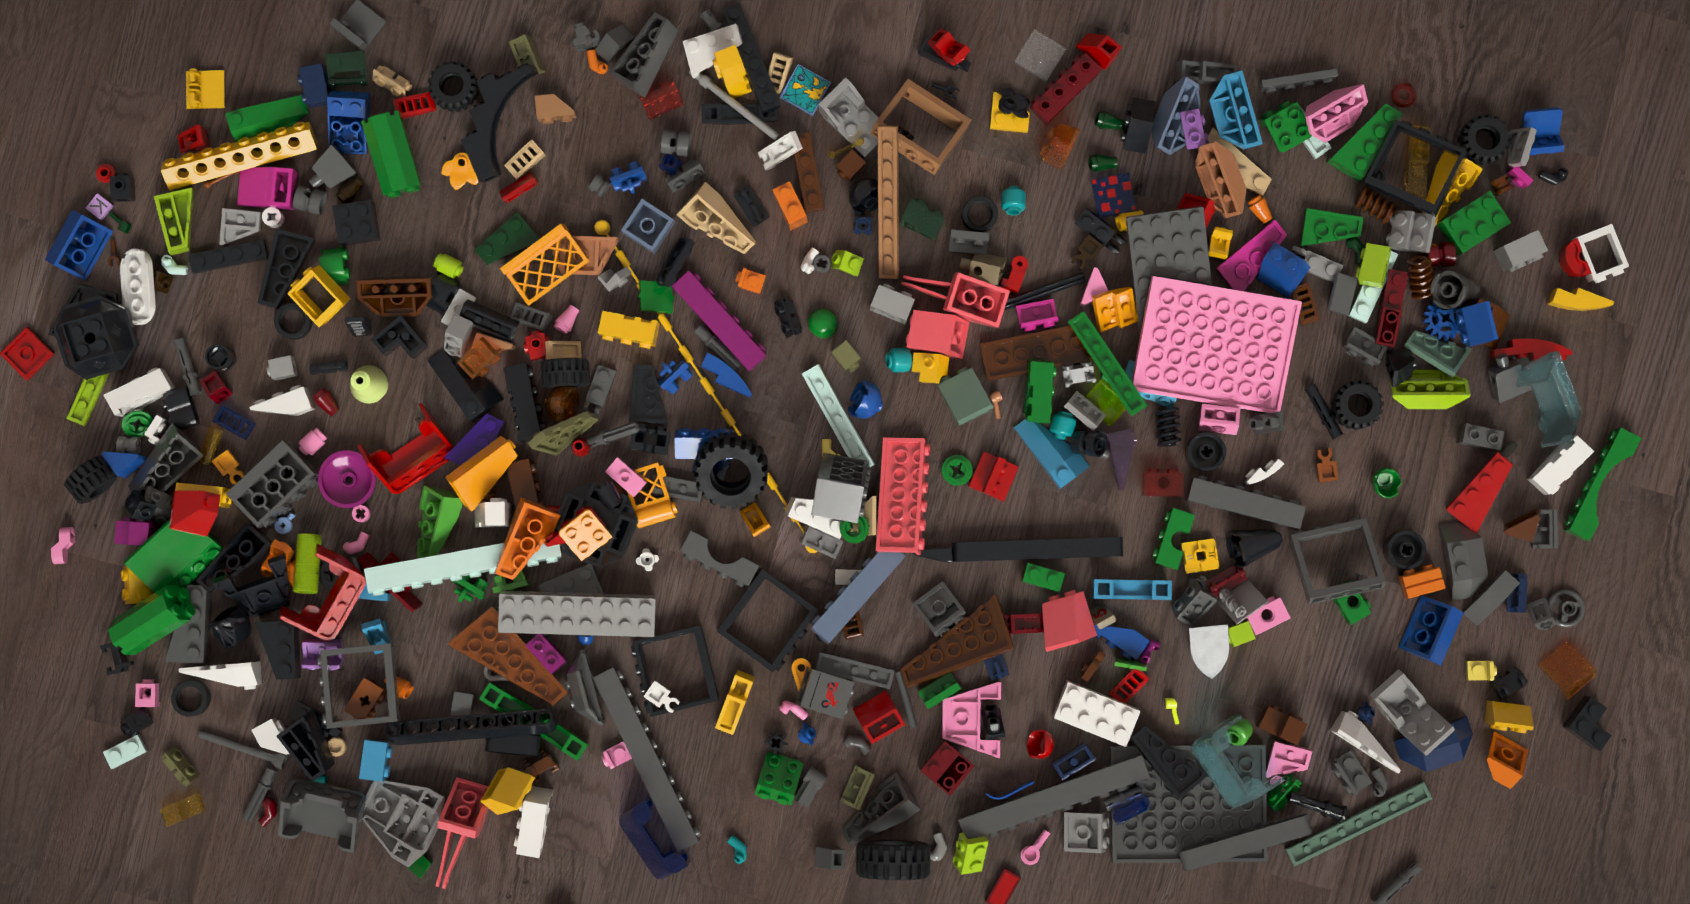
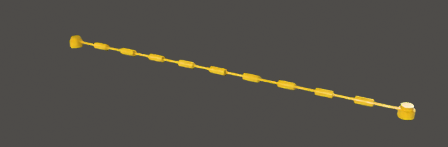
[595,220,818,553]

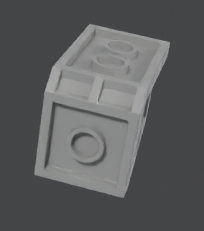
[819,78,879,158]
[1370,669,1455,756]

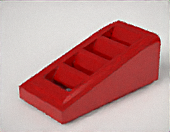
[393,92,437,119]
[1108,669,1150,704]

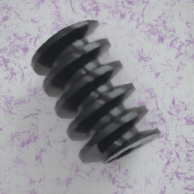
[1155,407,1181,447]

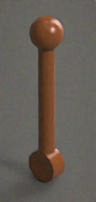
[204,171,240,189]

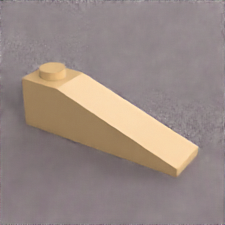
[676,182,756,254]

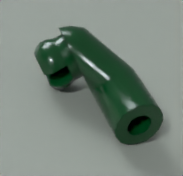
[1347,238,1365,265]

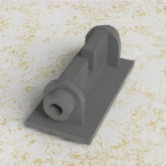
[664,159,705,193]

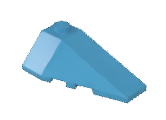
[1014,419,1090,489]

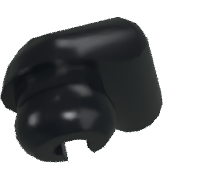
[1538,168,1568,185]

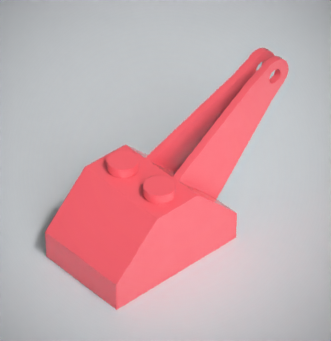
[900,272,1010,328]
[436,777,489,889]

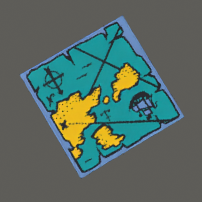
[780,64,831,116]

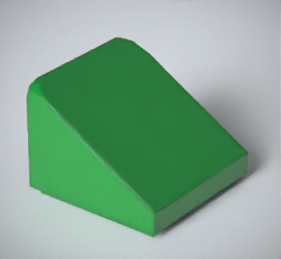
[407,854,434,879]

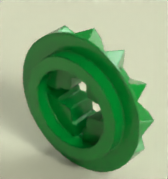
[122,409,153,437]
[942,455,972,486]
[840,516,870,543]

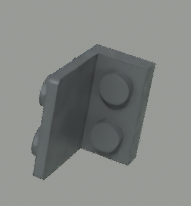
[329,0,386,52]

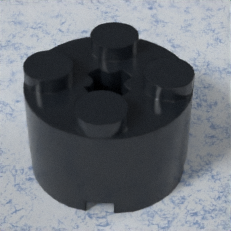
[1185,432,1226,472]
[1382,530,1426,569]

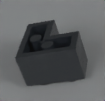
[1120,97,1155,154]
[371,315,428,359]
[1562,696,1612,751]

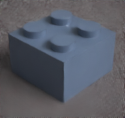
[621,199,675,254]

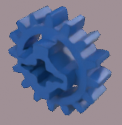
[1422,301,1462,341]

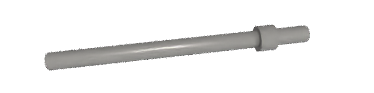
[689,71,780,141]

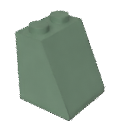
[937,367,994,427]

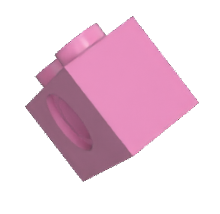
[1198,404,1241,435]
[1245,596,1290,635]

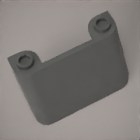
[278,779,366,853]

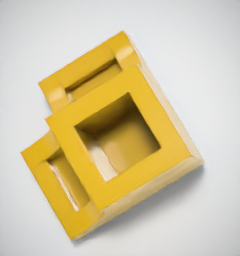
[912,352,949,384]

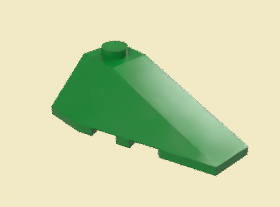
[225,95,309,154]

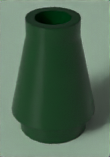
[1095,111,1124,131]
[1088,153,1118,172]

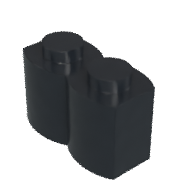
[162,387,200,430]

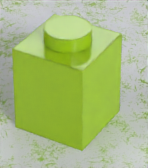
[1228,621,1256,647]

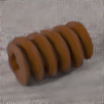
[1355,186,1399,225]
[1407,255,1434,299]

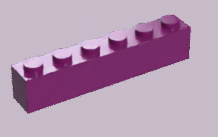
[672,271,766,372]

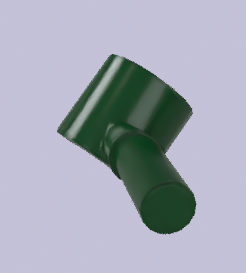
[108,211,131,234]

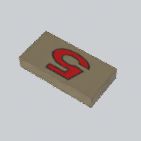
[1089,603,1116,630]

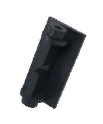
[733,185,770,227]
[774,297,802,339]

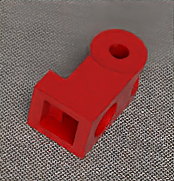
[1000,256,1028,294]

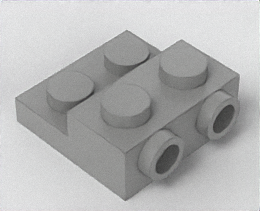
[1386,210,1437,253]
[1064,812,1110,853]

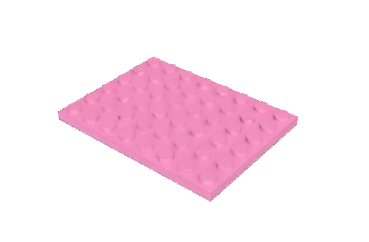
[1132,276,1302,413]

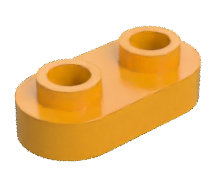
[792,658,811,691]

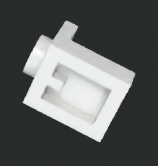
[144,415,168,445]

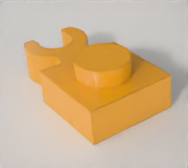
[212,449,245,485]

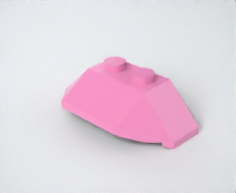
[1305,84,1368,143]

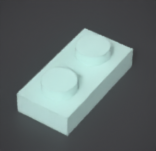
[103,734,148,769]

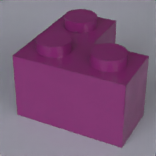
[114,517,160,546]

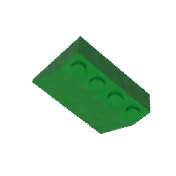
[123,519,224,593]

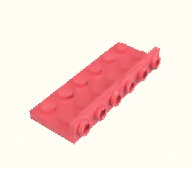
[876,437,930,555]

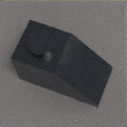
[1385,350,1416,387]

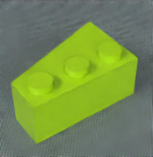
[154,187,194,255]

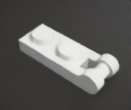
[758,131,803,171]

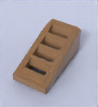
[472,333,515,350]

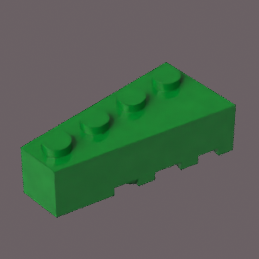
[1326,104,1402,182]

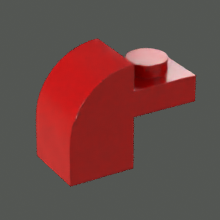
[927,29,970,66]

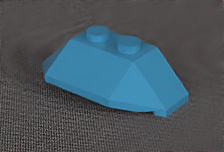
[1209,71,1263,149]

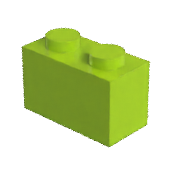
[1356,243,1391,288]

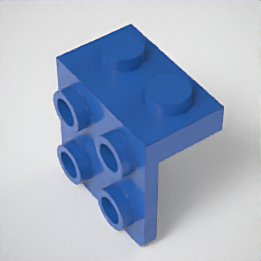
[1522,107,1565,155]

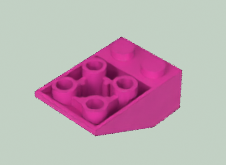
[237,167,298,210]

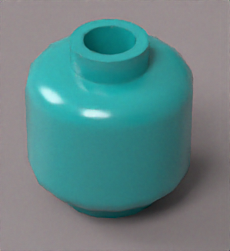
[1001,185,1026,215]
[885,347,913,373]
[1049,411,1077,440]

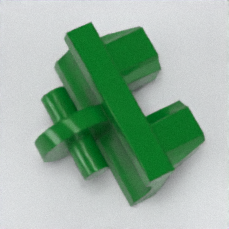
[453,575,488,603]

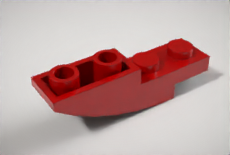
[1489,339,1573,364]

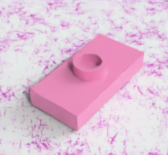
[605,457,647,497]

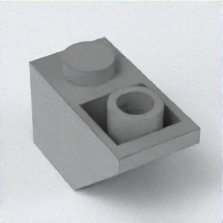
[444,314,473,358]

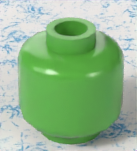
[1224,717,1253,746]

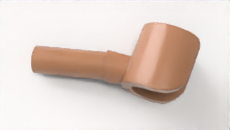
[990,391,1003,419]

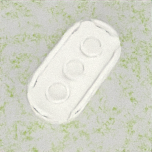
[120,248,156,325]

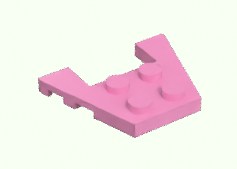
[942,682,1001,758]

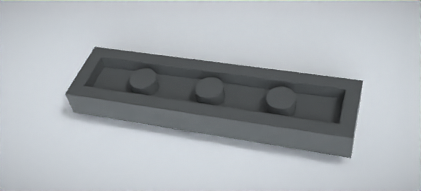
[1259,69,1338,93]
[816,652,895,689]

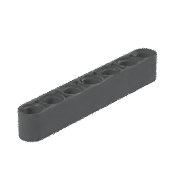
[1178,814,1312,871]

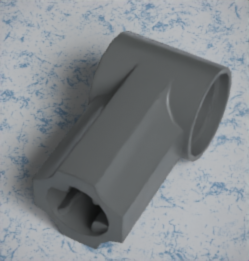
[794,766,828,808]

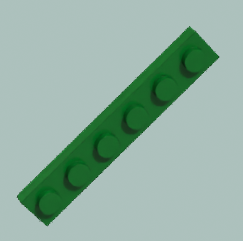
[1068,311,1148,417]

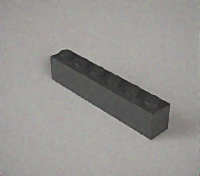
[1185,475,1306,529]

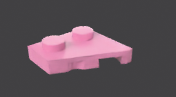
[1266,740,1313,778]

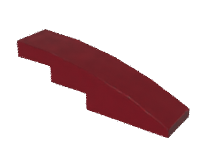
[1004,613,1044,634]

